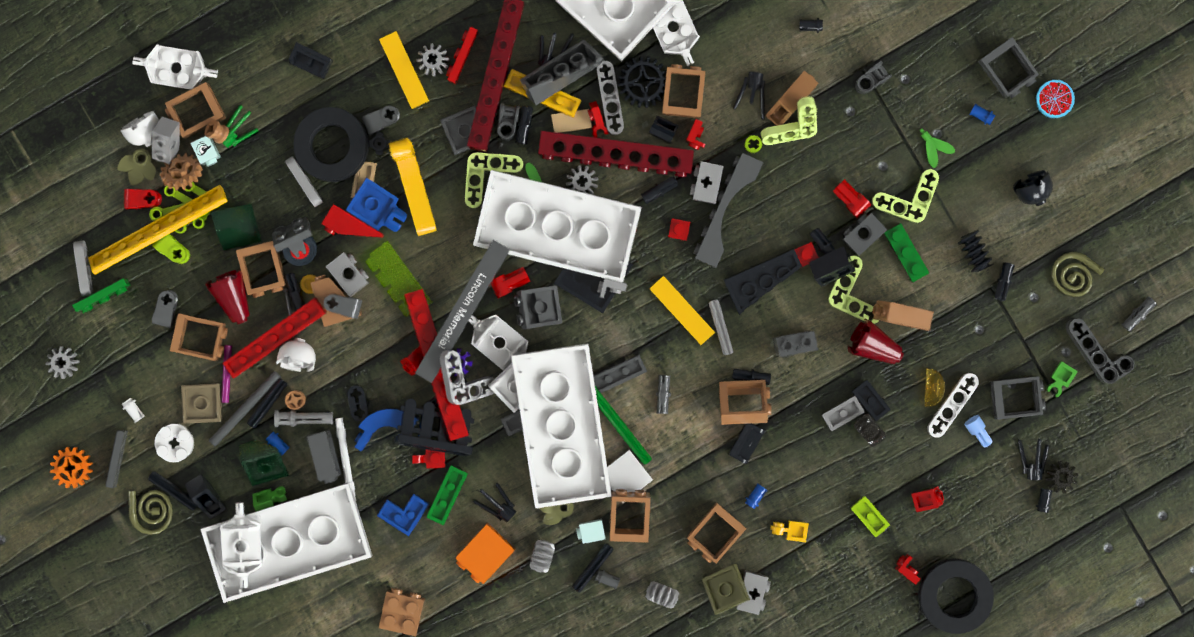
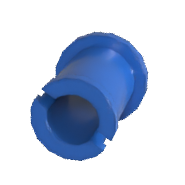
[969,104,995,125]
[265,431,290,456]
[745,484,768,509]

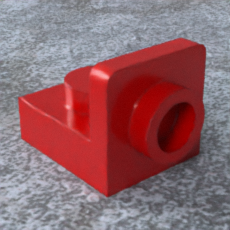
[686,119,706,150]
[400,346,423,376]
[911,486,944,512]
[895,554,920,585]

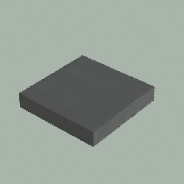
[440,106,476,155]

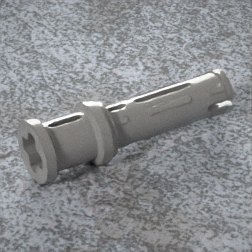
[274,410,333,427]

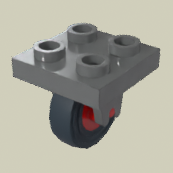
[272,217,317,266]

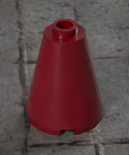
[205,269,250,325]
[848,319,904,364]

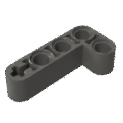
[1065,319,1135,384]

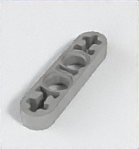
[597,61,624,135]

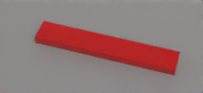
[222,297,327,379]

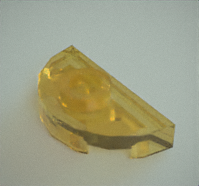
[925,369,945,407]

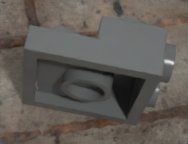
[514,285,562,329]

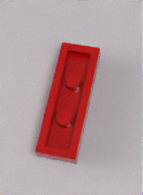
[446,27,478,85]

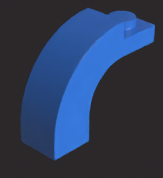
[354,408,419,451]

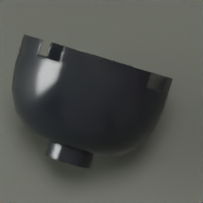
[1013,170,1053,206]

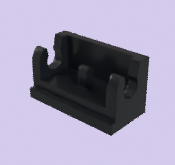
[289,42,333,79]
[809,247,856,287]
[728,423,765,464]

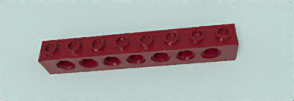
[467,0,524,153]
[538,131,694,177]

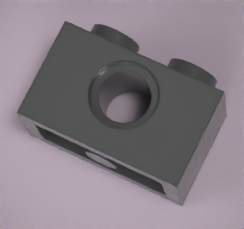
[842,213,887,256]

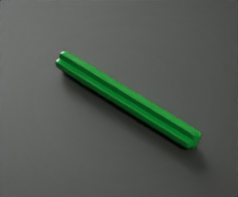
[595,386,652,465]

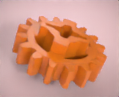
[50,447,93,488]

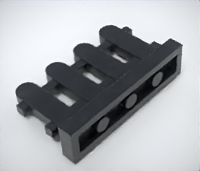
[393,399,475,457]

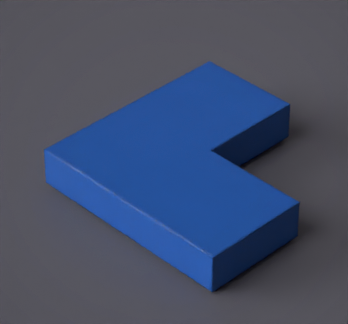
[377,494,430,536]

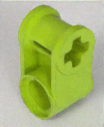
[152,234,190,264]

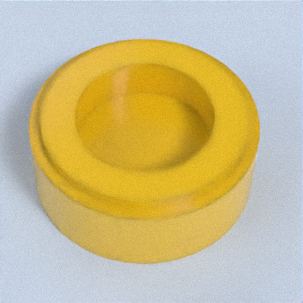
[300,275,316,294]

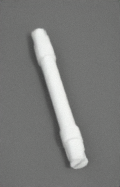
[335,418,356,501]

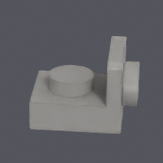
[597,279,627,298]

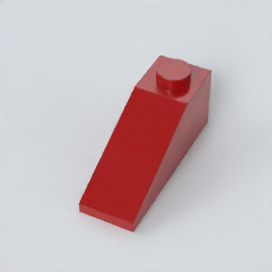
[322,204,384,238]

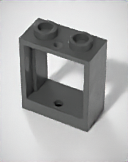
[978,37,1039,99]
[773,331,818,357]
[990,376,1046,420]
[307,430,342,484]

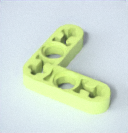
[761,97,817,145]
[465,153,523,208]
[872,169,939,223]
[828,256,879,324]

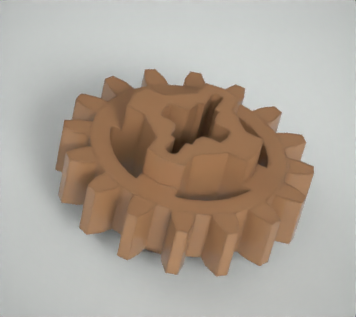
[160,153,203,191]

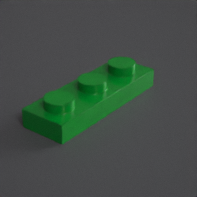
[884,223,929,283]
[72,278,131,314]
[426,465,468,526]

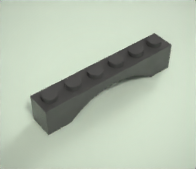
[693,153,763,268]

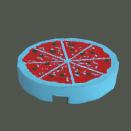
[1036,80,1075,118]

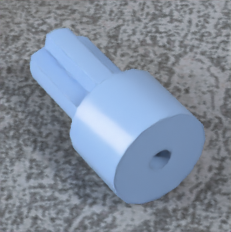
[964,415,992,448]

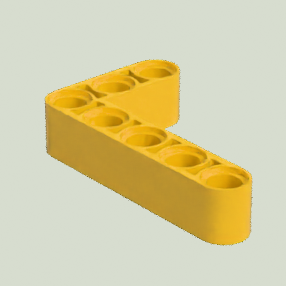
[389,138,437,236]

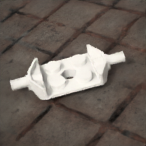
[653,0,700,66]
[133,45,218,90]
[469,315,528,371]
[220,502,263,588]

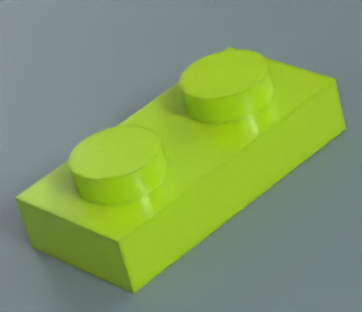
[850,495,890,537]

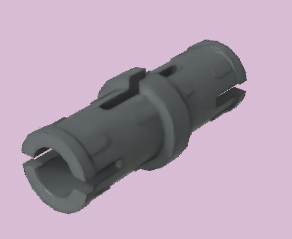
[1122,296,1157,332]
[656,375,671,414]

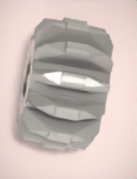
[416,43,449,77]
[566,165,598,194]
[46,346,80,379]
[530,540,555,573]
[645,581,679,608]

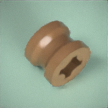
[204,120,229,144]
[285,390,306,410]

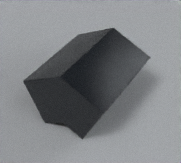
[649,115,679,143]

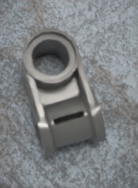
[855,61,892,94]
[497,103,520,141]
[362,106,400,135]
[152,290,178,328]
[324,294,362,319]

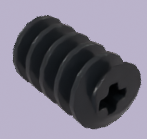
[958,229,994,273]

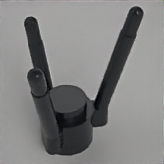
[538,32,574,67]
[733,72,765,120]
[1018,438,1049,480]
[473,483,517,523]

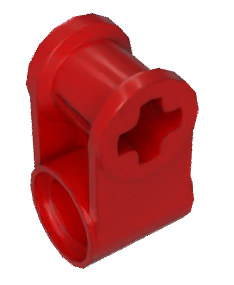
[124,189,162,209]

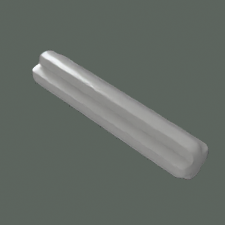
[709,299,733,355]

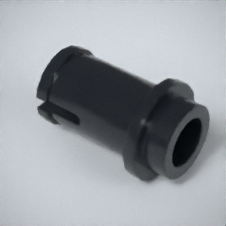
[799,18,823,33]
[1036,488,1053,513]

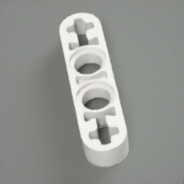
[927,373,979,437]

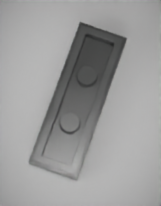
[105,429,128,488]

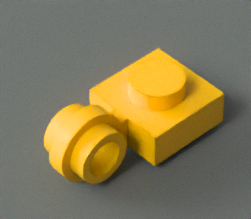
[770,520,809,542]

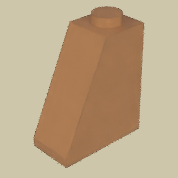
[765,71,819,126]
[311,275,363,327]

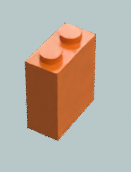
[456,523,516,584]

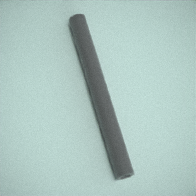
[209,371,281,447]

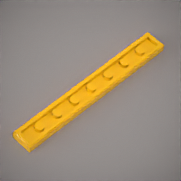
[88,185,228,275]

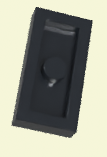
[851,380,891,421]

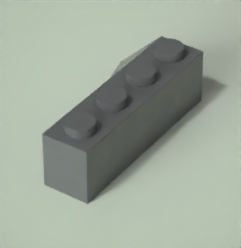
[520,40,603,105]

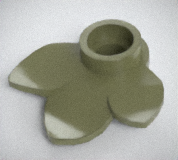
[117,149,156,186]
[539,503,574,525]

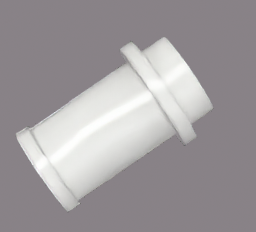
[122,398,145,423]

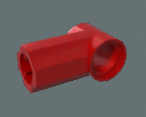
[833,179,871,218]
[490,267,530,299]

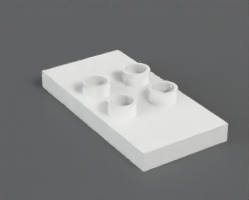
[555,0,674,62]
[473,170,642,283]
[512,343,612,508]
[201,482,373,603]

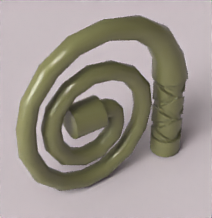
[1052,252,1105,297]
[128,490,173,535]

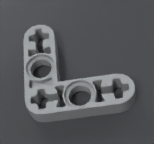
[440,350,495,405]

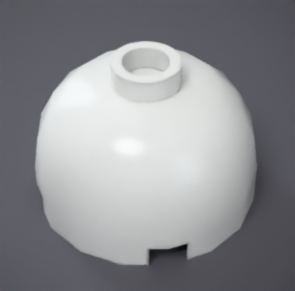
[120,111,159,147]
[276,338,316,372]

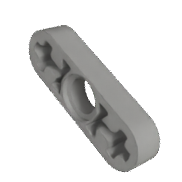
[285,156,323,207]
[73,240,93,297]

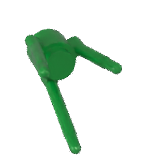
[223,105,258,148]

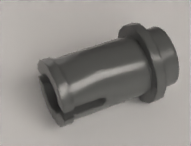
[595,569,620,589]

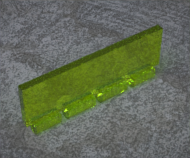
[365,241,433,317]

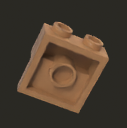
[379,588,425,637]

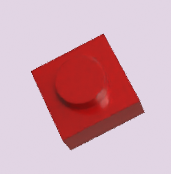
[668,218,691,241]
[795,242,819,267]

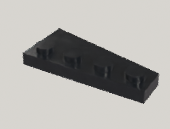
[723,248,802,315]

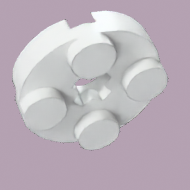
[155,424,194,462]

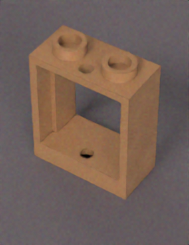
[662,64,705,119]
[165,82,226,139]
[236,241,287,298]
[872,300,933,331]
[170,313,228,361]
[719,380,771,425]
[609,489,650,542]
[687,502,746,563]

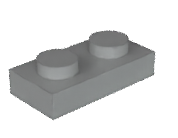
[822,395,864,432]

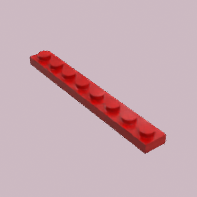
[404,289,469,442]

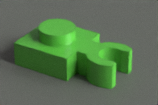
[1046,361,1078,397]
[252,486,287,511]

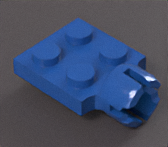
[346,178,407,232]

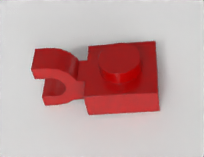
[587,101,609,138]
[412,450,445,468]

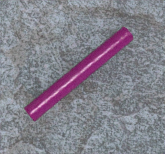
[221,345,232,403]

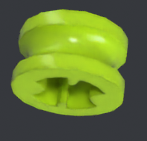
[745,135,762,153]

